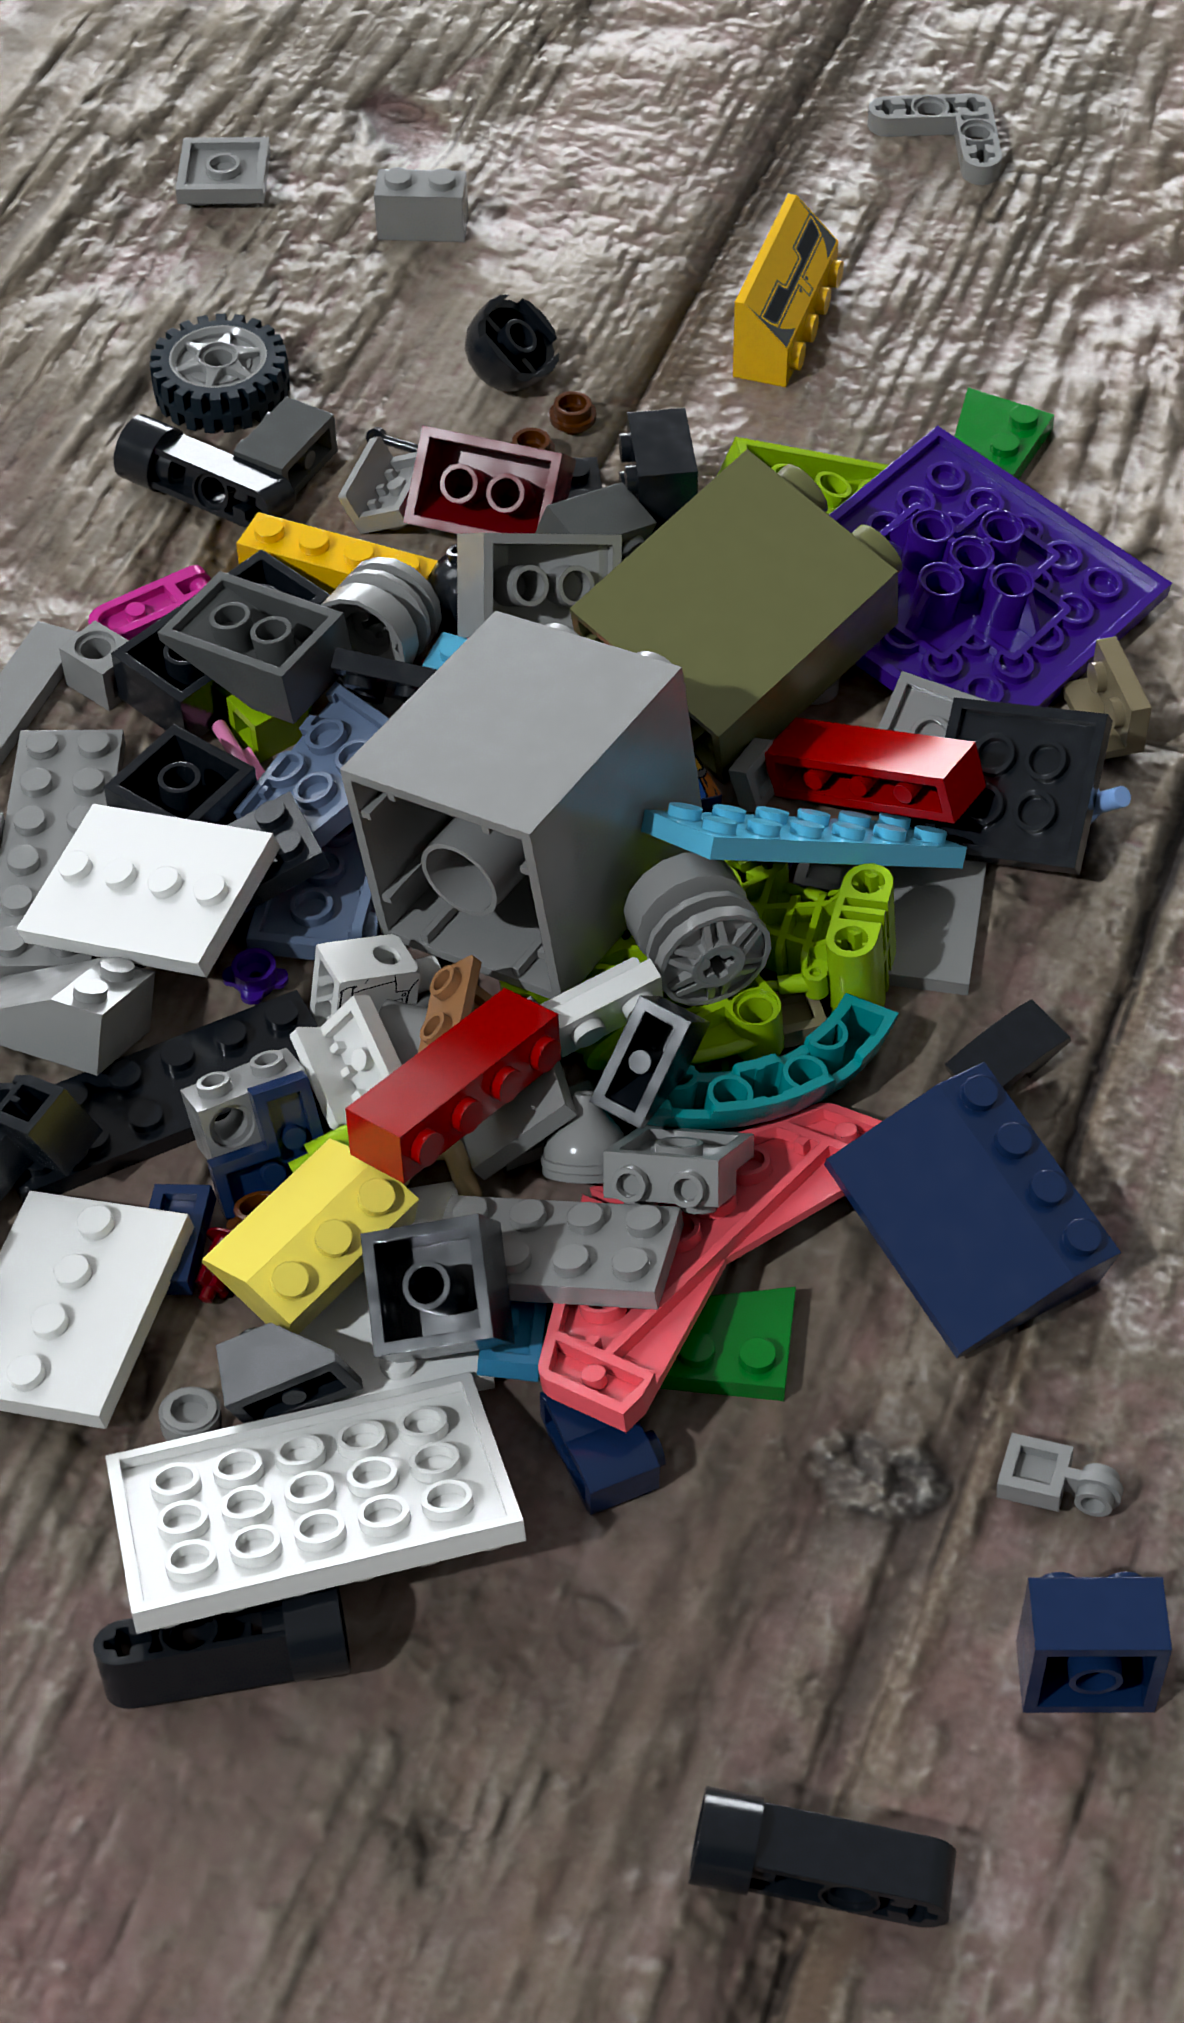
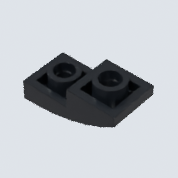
[945,999,1071,1091]

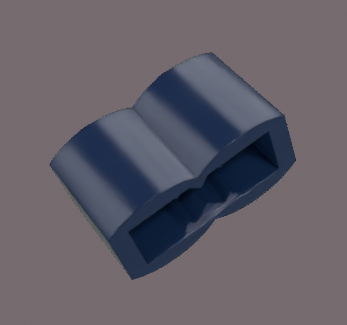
[540,1392,666,1515]

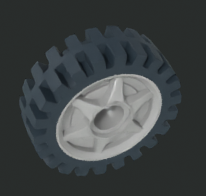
[150,313,290,433]

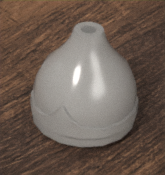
[541,1091,625,1184]

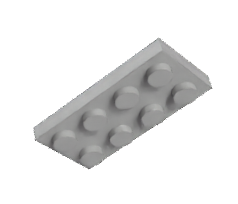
[442,1195,684,1310]

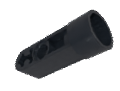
[113,414,295,528]
[93,1586,351,1709]
[688,1786,956,1928]

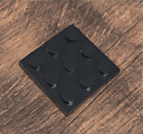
[925,697,1113,875]

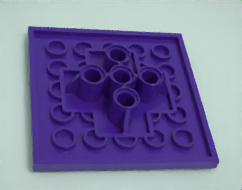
[829,425,1172,707]

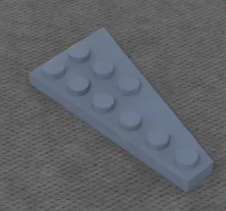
[233,681,389,848]

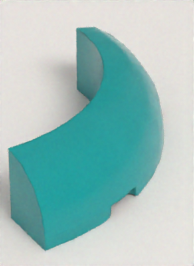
[605,993,899,1130]

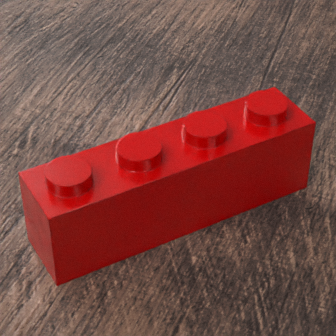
[764,718,986,823]
[345,988,561,1184]

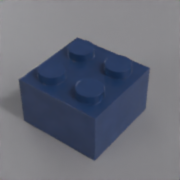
[1016,1572,1172,1713]

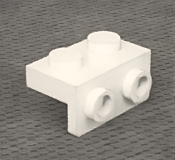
[540,957,663,1057]
[290,995,402,1130]

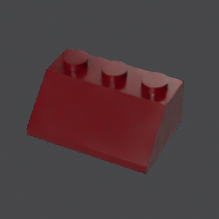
[403,425,576,534]

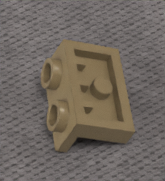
[1062,636,1152,759]

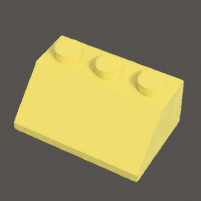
[202,1138,419,1335]

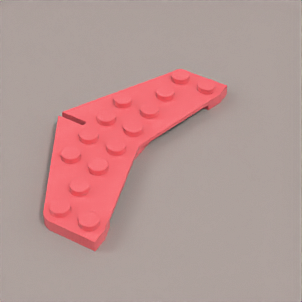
[538,1103,882,1433]

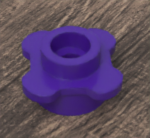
[222,948,289,1005]

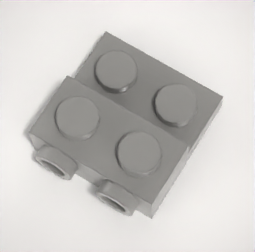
[603,1125,754,1214]

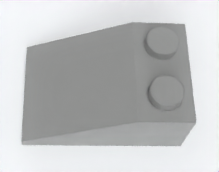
[457,533,622,638]
[0,957,155,1076]

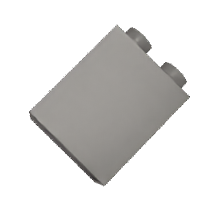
[340,611,703,999]

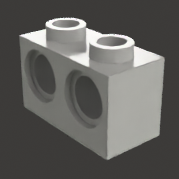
[180,1048,322,1160]

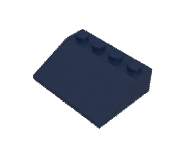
[824,1062,1121,1358]

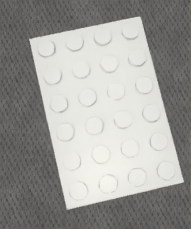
[106,1371,526,1634]

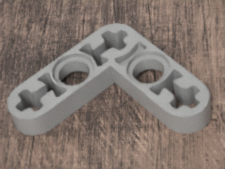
[867,93,1002,185]

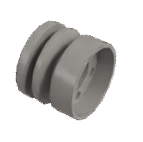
[321,557,442,691]
[624,852,772,1006]

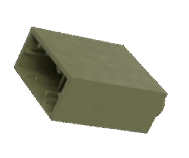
[570,449,903,785]

